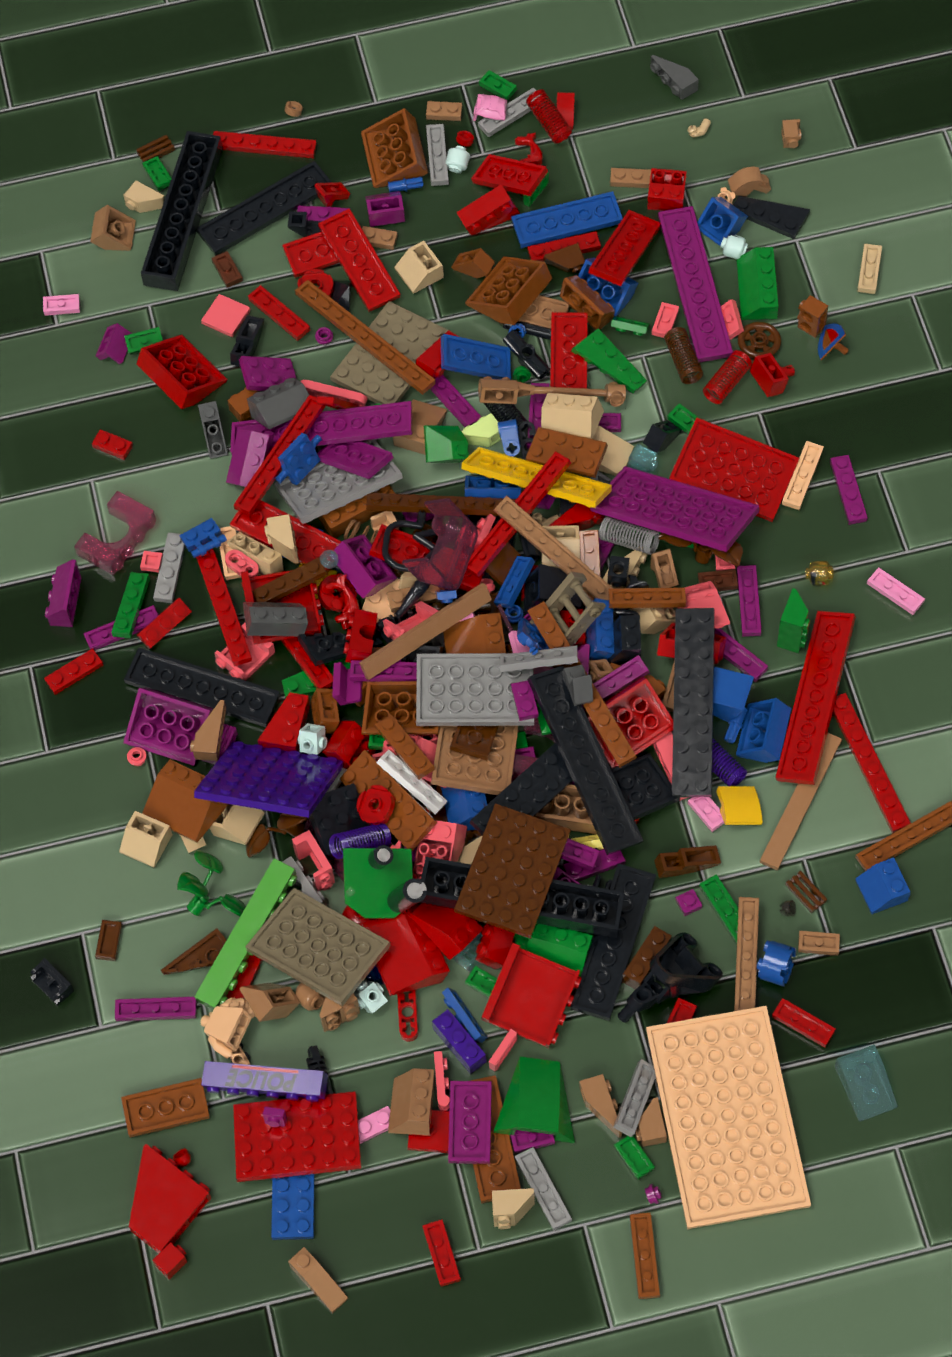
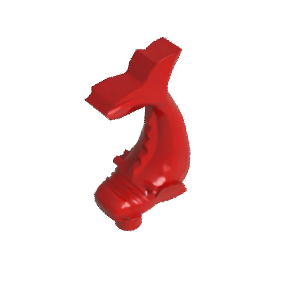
[515,133,543,165]
[326,574,360,629]

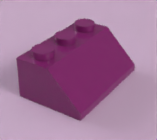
[226,429,274,487]
[330,534,397,598]
[45,560,82,627]

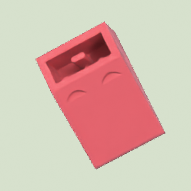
[677,581,730,629]
[413,821,467,879]

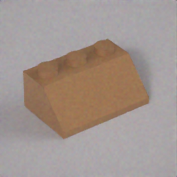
[388,1068,435,1135]

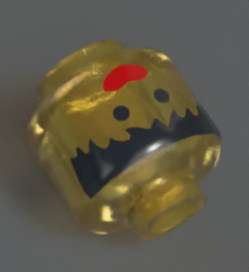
[805,561,834,586]

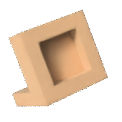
[370,511,399,535]

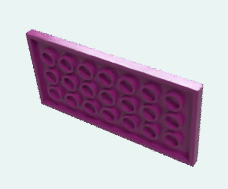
[590,466,759,552]

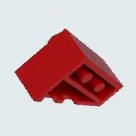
[457,184,521,236]
[657,623,727,664]
[258,692,310,752]

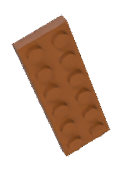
[339,750,438,851]
[471,1075,521,1203]

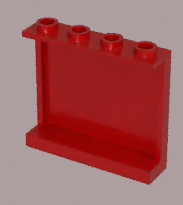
[241,561,324,645]
[481,943,582,1048]

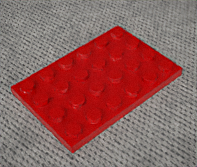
[669,417,800,522]
[233,1091,361,1182]

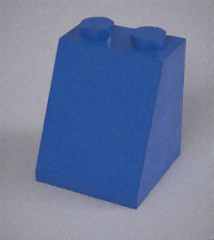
[713,667,754,722]

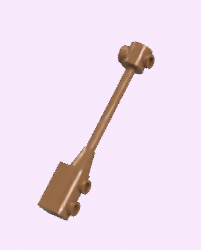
[478,376,626,407]

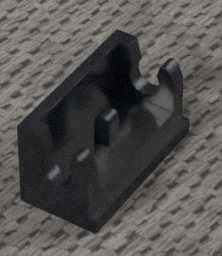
[30,958,74,1006]

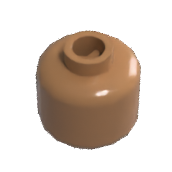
[295,983,325,1011]

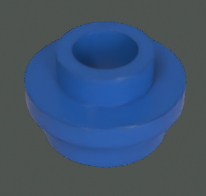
[504,605,523,623]

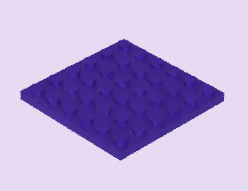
[194,741,343,818]

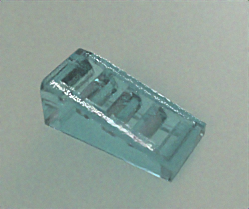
[454,931,482,972]

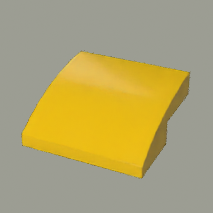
[716,786,763,825]

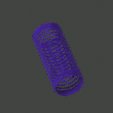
[712,739,747,786]
[329,824,391,859]

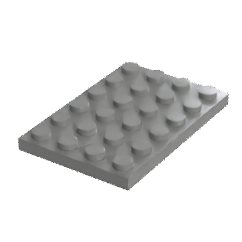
[274,439,403,524]
[416,653,534,726]

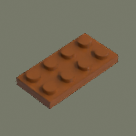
[525,427,608,478]
[121,1078,210,1138]

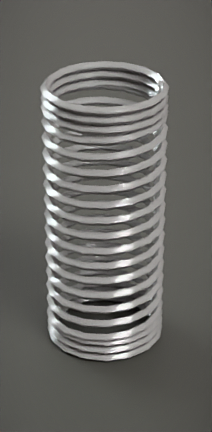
[599,517,659,555]

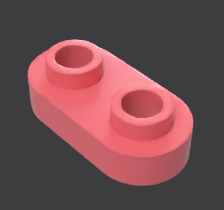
[225,550,259,577]

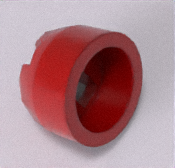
[173,1148,191,1166]

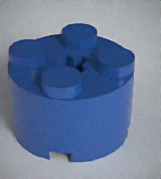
[757,940,796,987]

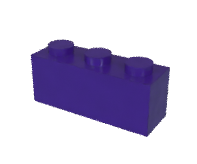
[432,1009,486,1075]

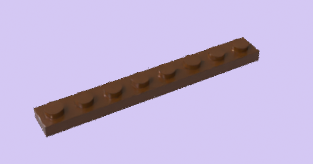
[366,493,516,516]

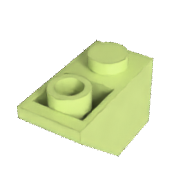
[462,413,501,447]

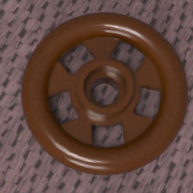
[738,322,781,359]

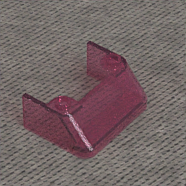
[402,498,478,590]

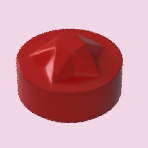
[456,130,474,146]

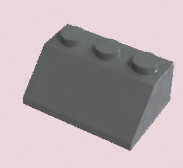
[247,378,309,429]
[243,602,308,636]

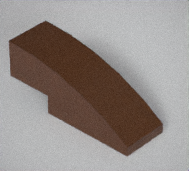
[654,845,721,878]

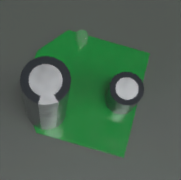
[343,845,427,918]

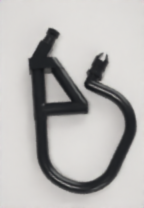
[382,510,457,572]

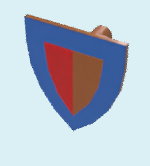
[818,324,848,360]

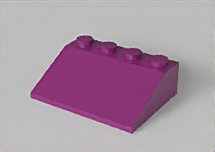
[123,687,213,766]

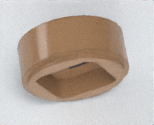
[285,101,303,117]

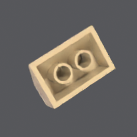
[541,393,604,439]

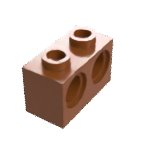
[797,295,828,338]
[310,688,340,734]

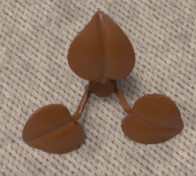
[658,532,743,567]
[246,813,307,858]

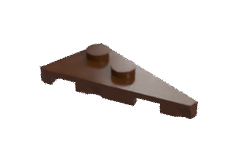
[161,928,227,975]

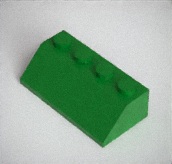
[736,247,778,320]

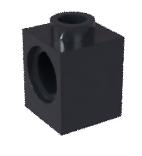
[607,556,630,587]

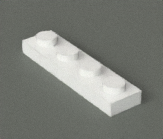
[376,750,447,815]

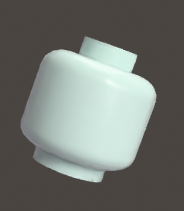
[446,146,470,173]
[720,234,748,259]

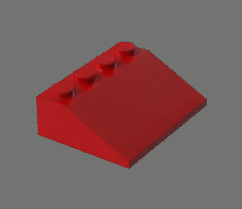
[136,335,227,409]
[586,677,673,769]
[361,904,450,996]

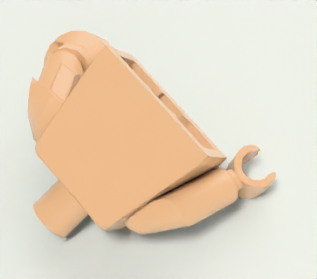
[201,997,255,1064]

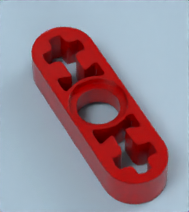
[397,990,418,1042]

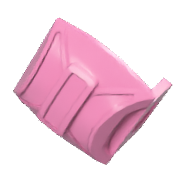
[473,94,507,121]

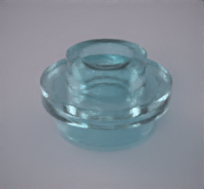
[320,550,338,569]

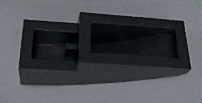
[230,315,264,367]

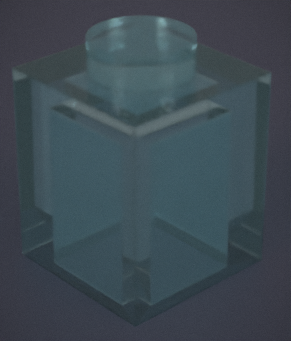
[628,444,658,473]

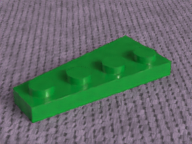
[571,328,647,394]
[282,658,351,699]

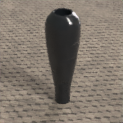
[396,577,430,617]

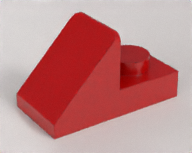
[315,182,350,207]

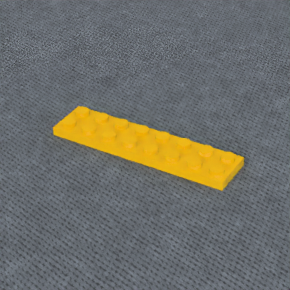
[461,447,612,508]

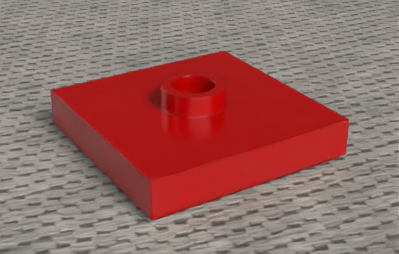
[407,1110,449,1153]

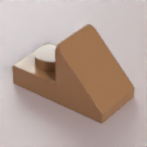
[650,549,679,588]

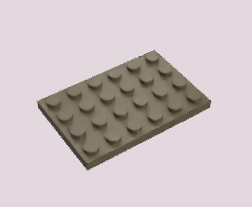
[330,301,448,404]
[245,888,391,1007]

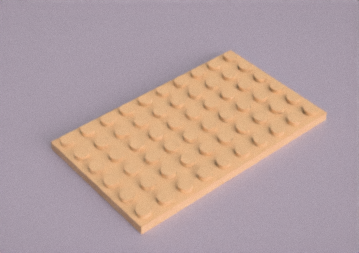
[646,1006,811,1229]

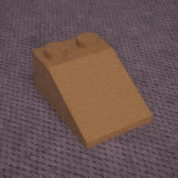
[393,399,447,455]

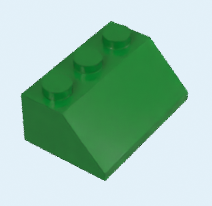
[777,588,810,654]
[526,924,593,977]

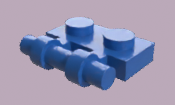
[179,518,227,558]

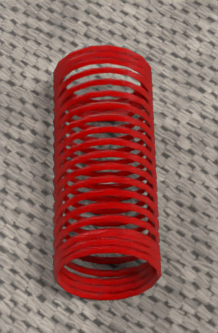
[526,89,572,144]
[703,350,752,404]

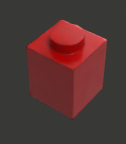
[152,1242,187,1280]

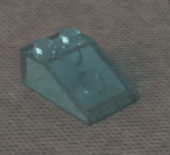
[835,1044,898,1122]

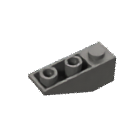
[650,55,699,100]
[198,401,228,459]

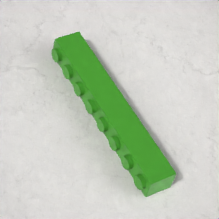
[194,858,297,1010]

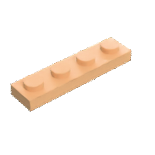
[782,441,824,510]

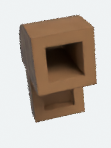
[728,167,771,197]

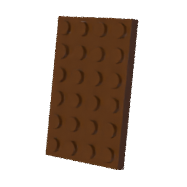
[454,803,571,939]

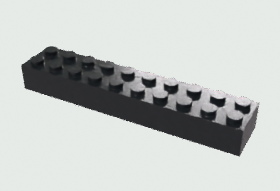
[141,131,223,291]
[420,857,624,938]

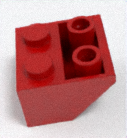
[647,168,687,211]
[322,721,376,769]

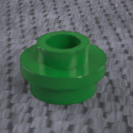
[513,366,531,383]

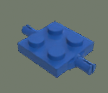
[275,433,322,485]
[517,617,549,655]

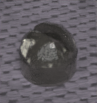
[780,900,796,917]

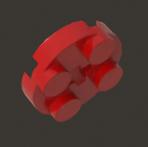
[298,269,334,298]
[318,574,357,612]
[356,785,396,825]

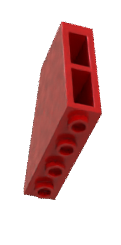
[129,1144,212,1253]

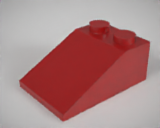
[409,903,483,960]

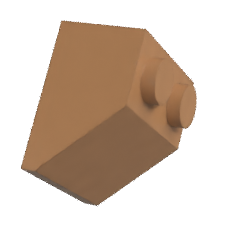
[90,205,136,251]

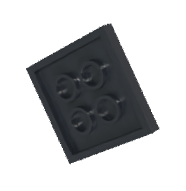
[611,753,680,820]
[309,783,373,856]

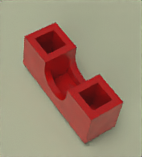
[343,609,378,663]

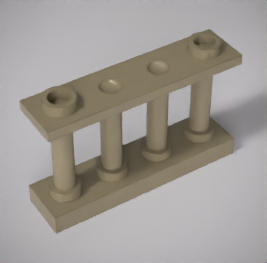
[530,572,606,646]

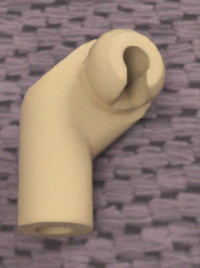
[688,118,711,138]
[532,513,559,526]

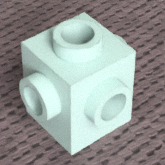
[298,723,327,755]
[354,981,388,1014]

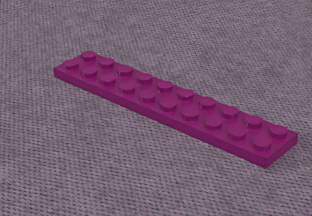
[658,206,733,362]
[230,401,413,454]

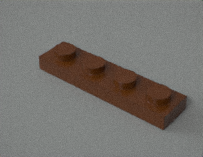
[252,557,328,602]

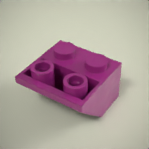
[365,191,405,227]

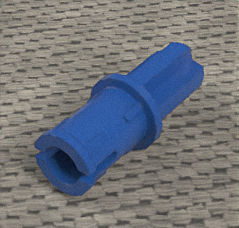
[388,177,424,192]
[724,707,748,743]

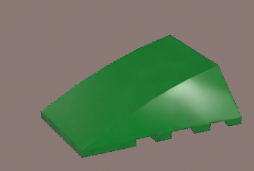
[493,1056,575,1143]

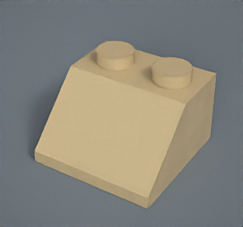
[264,514,299,564]
[492,1188,535,1229]

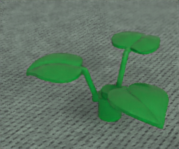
[177,850,246,916]

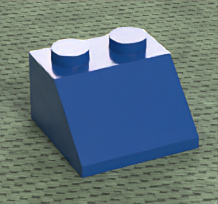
[697,197,748,246]
[855,857,910,914]

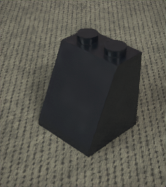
[523,564,583,615]
[607,615,641,666]

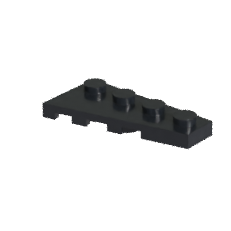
[733,196,810,239]
[297,631,383,666]

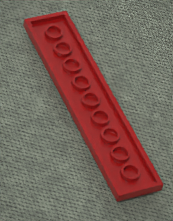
[775,611,856,785]

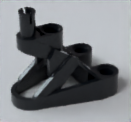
[617,932,723,1023]

